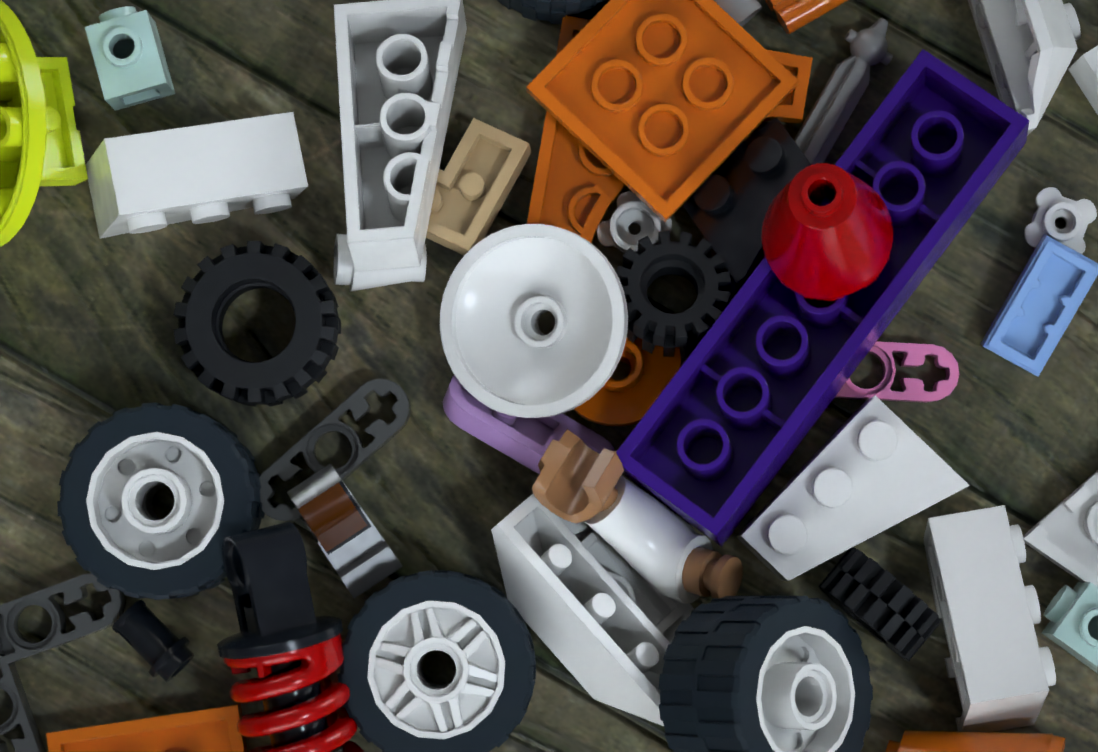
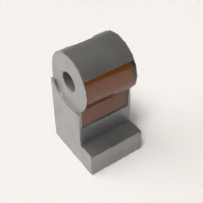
[287,464,402,598]

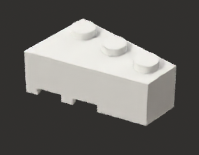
[86,112,308,239]
[923,505,1056,732]

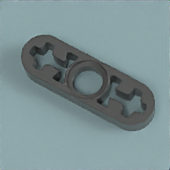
[259,379,411,521]

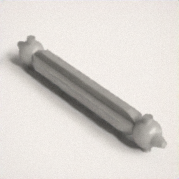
[725,18,893,293]

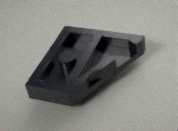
[683,117,812,287]

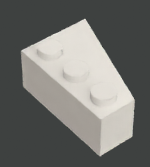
[736,395,970,581]

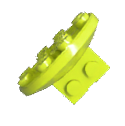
[0,0,88,247]

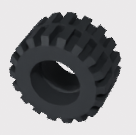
[173,241,341,407]

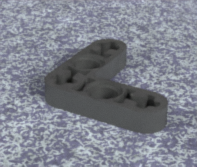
[0,573,126,752]

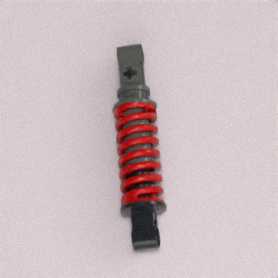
[217,522,364,752]

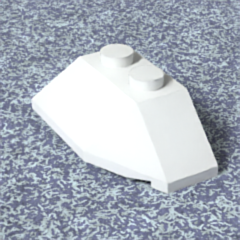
[968,0,1081,136]
[491,494,694,726]

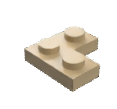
[426,118,532,256]

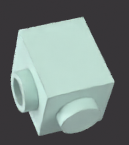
[85,6,175,111]
[1042,582,1098,674]

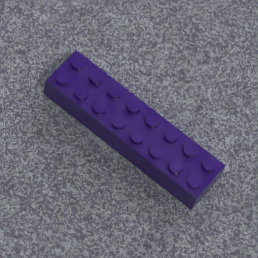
[616,49,1029,547]

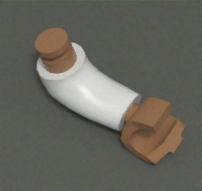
[532,429,743,603]

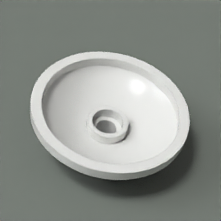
[440,224,628,418]

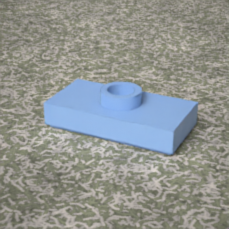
[980,234,1098,377]

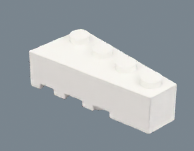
[334,0,467,272]

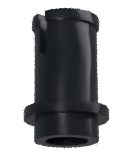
[112,599,194,682]

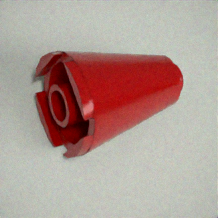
[762,163,893,301]

